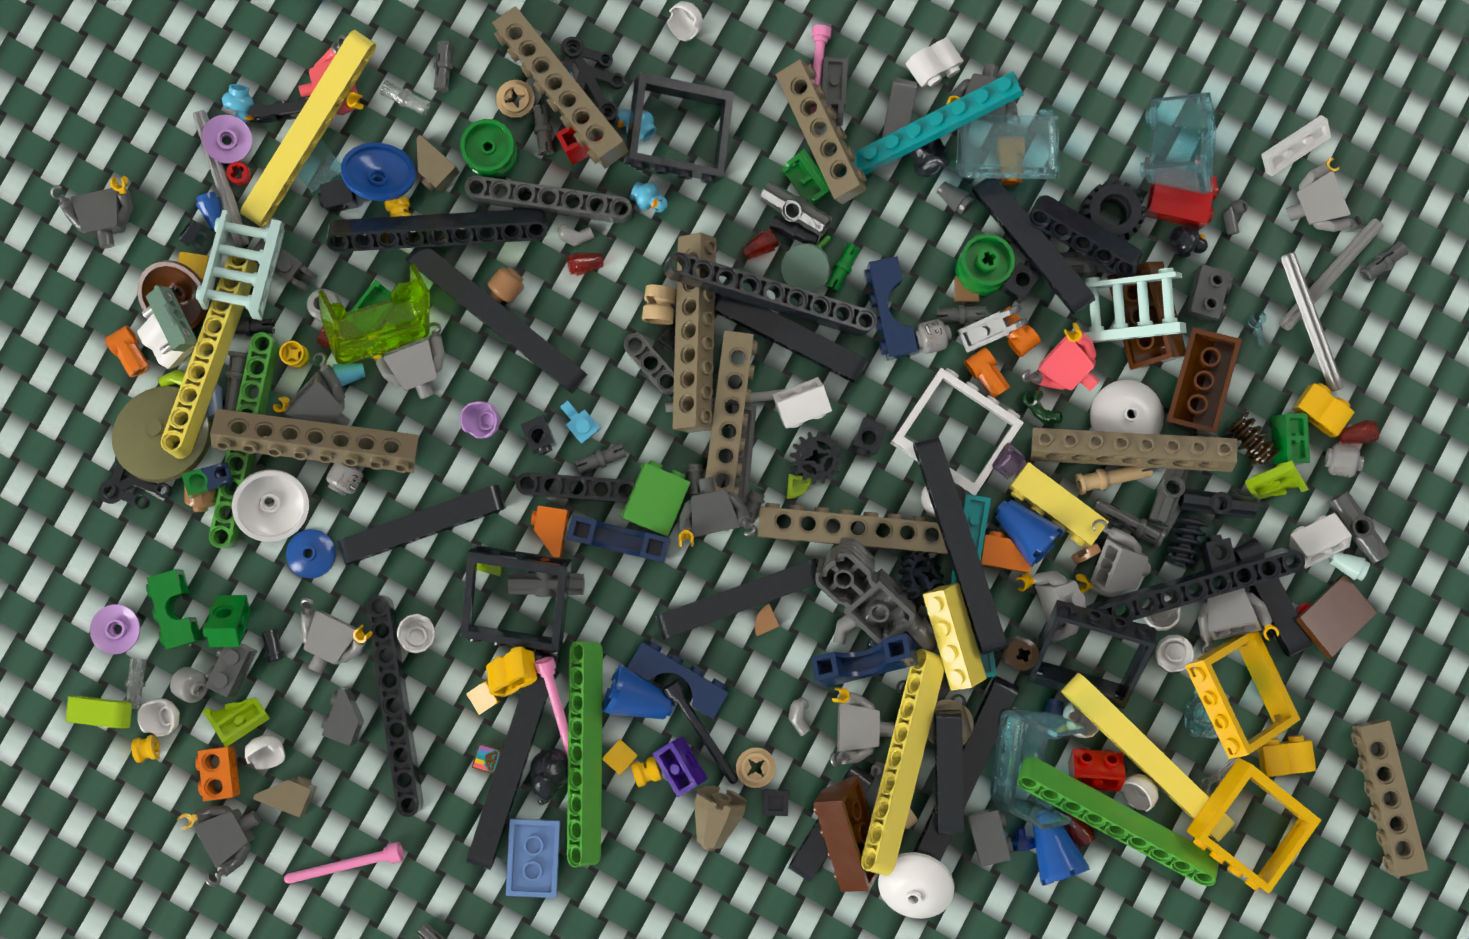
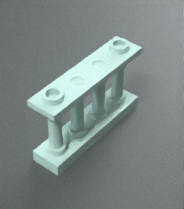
[196,210,285,320]
[1084,268,1187,343]

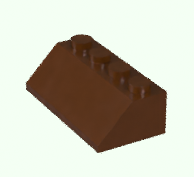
[1107,261,1186,370]
[1166,327,1242,437]
[813,775,879,892]

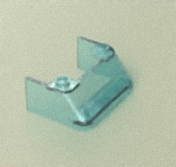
[990,709,1086,830]

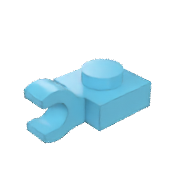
[560,400,601,444]

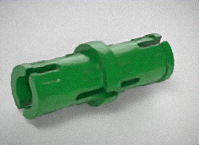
[824,243,861,293]

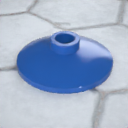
[286,529,336,578]

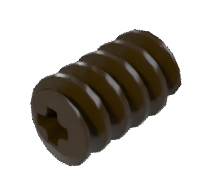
[1225,411,1280,466]
[1000,636,1039,670]

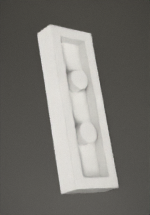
[1261,115,1331,176]

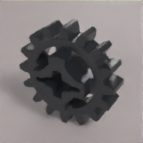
[789,431,843,485]
[898,551,944,606]

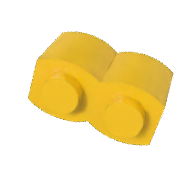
[1292,383,1355,438]
[486,647,537,697]
[1257,735,1316,777]

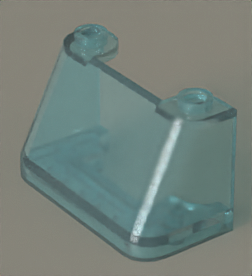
[1140,92,1216,194]
[956,109,1060,179]

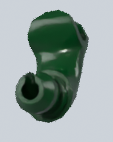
[1023,390,1063,426]

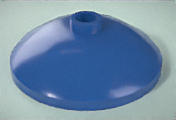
[341,143,416,201]

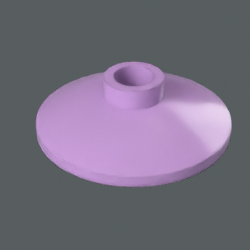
[202,115,252,163]
[90,605,141,654]

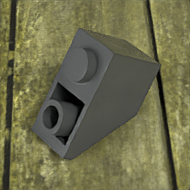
[321,687,364,746]

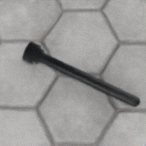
[663,679,738,784]

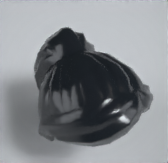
[909,138,949,177]
[530,748,568,806]

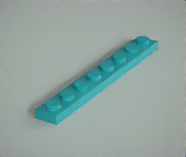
[840,71,1024,177]

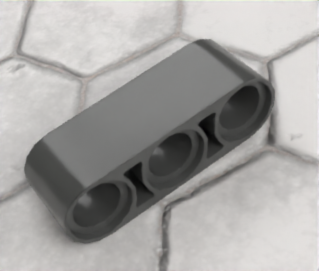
[882,77,918,138]
[624,333,674,395]

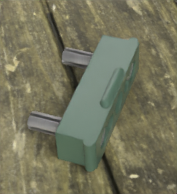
[142,285,197,355]

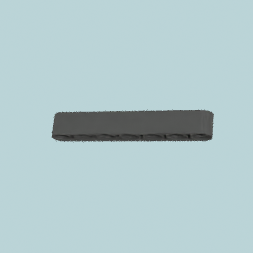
[465,176,633,224]

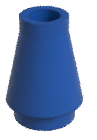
[196,192,222,230]

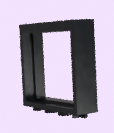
[624,72,734,184]
[460,545,572,654]
[1028,600,1156,709]

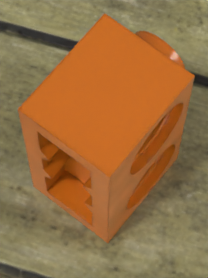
[195,745,240,802]

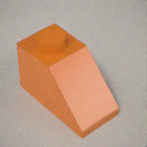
[531,506,570,558]
[980,531,1031,573]

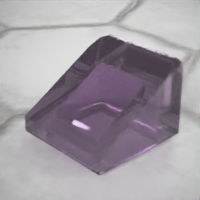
[992,442,1027,479]

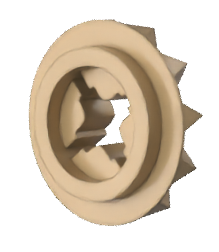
[496,80,535,119]
[736,748,776,788]

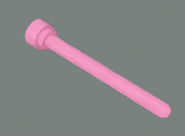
[810,25,831,115]
[534,657,568,758]
[284,841,404,884]

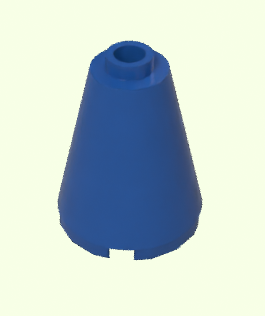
[995,500,1065,567]
[603,665,675,720]
[1032,812,1090,886]

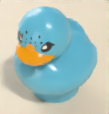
[222,84,254,126]
[616,109,657,142]
[630,182,668,212]

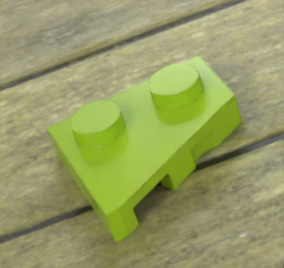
[1245,460,1309,500]
[202,697,270,747]

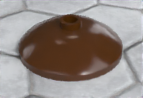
[137,260,209,329]

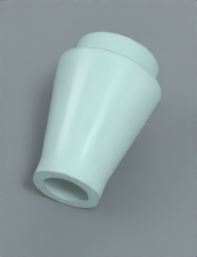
[1329,552,1370,581]

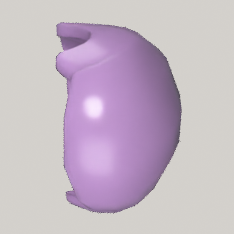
[460,401,501,439]

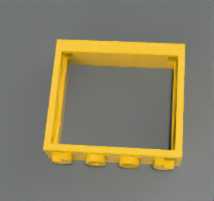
[1185,631,1301,759]
[1186,757,1321,894]

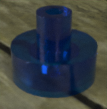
[1011,828,1036,852]

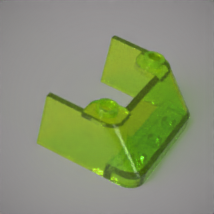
[318,264,430,365]

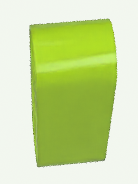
[65,696,133,728]

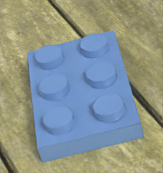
[506,818,561,898]

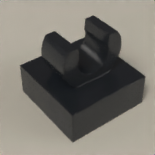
[177,219,209,249]

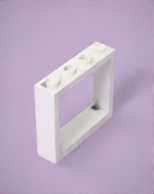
[890,368,1024,495]

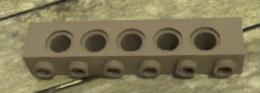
[775,59,868,204]
[1351,719,1428,877]

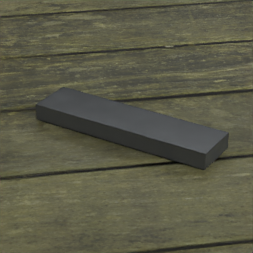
[725,404,757,504]

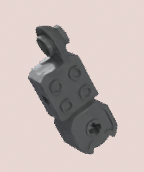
[815,538,937,652]

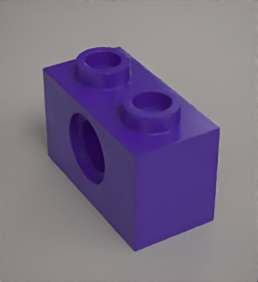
[652,736,708,797]

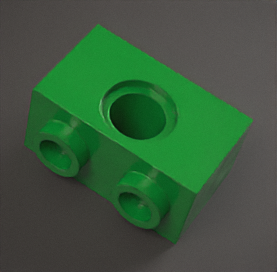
[203,595,251,647]

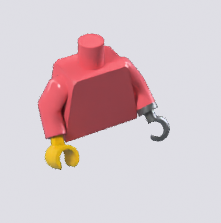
[299,35,363,116]
[1022,323,1100,391]

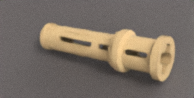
[1075,466,1153,495]

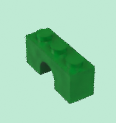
[146,569,202,650]

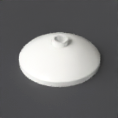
[1090,380,1164,434]
[232,469,309,542]
[878,852,954,919]

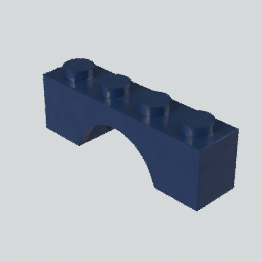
[864,256,918,361]
[567,515,671,563]
[811,633,919,688]
[627,640,729,719]

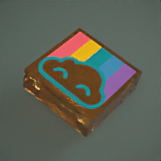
[472,743,502,774]

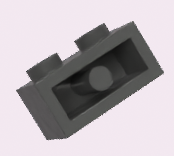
[1184,264,1232,323]
[205,643,258,697]
[967,807,1014,867]

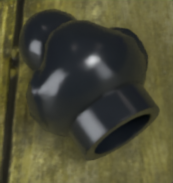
[1169,226,1208,258]

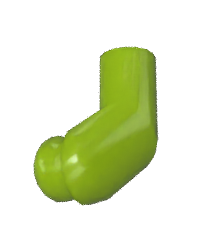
[158,370,186,387]

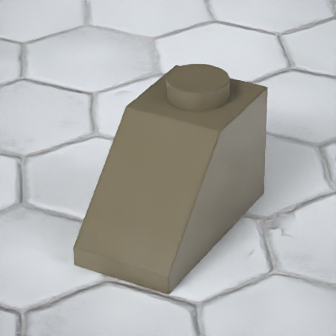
[417,135,460,194]
[253,776,317,818]

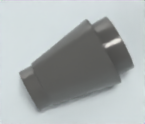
[937,181,974,215]

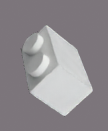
[772,377,832,429]
[1289,513,1352,569]

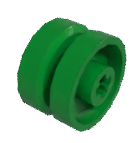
[460,119,518,179]
[955,234,1015,296]

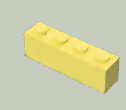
[1007,462,1109,547]
[923,583,987,691]

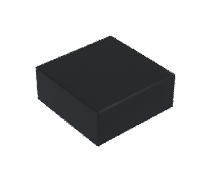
[763,789,789,816]

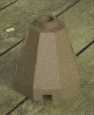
[694,786,747,851]

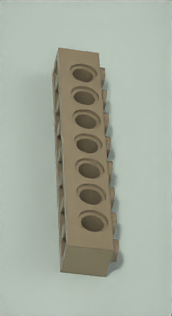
[492,6,629,169]
[673,232,717,433]
[705,330,758,531]
[210,409,419,473]
[1030,428,1237,472]
[757,503,948,555]

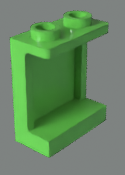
[619,460,690,537]

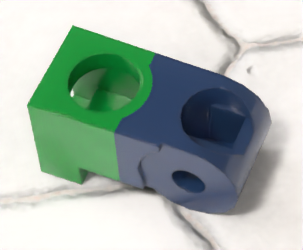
[181,463,234,499]

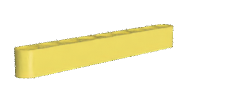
[240,30,376,228]
[161,256,258,459]
[861,649,945,876]
[1061,673,1235,843]

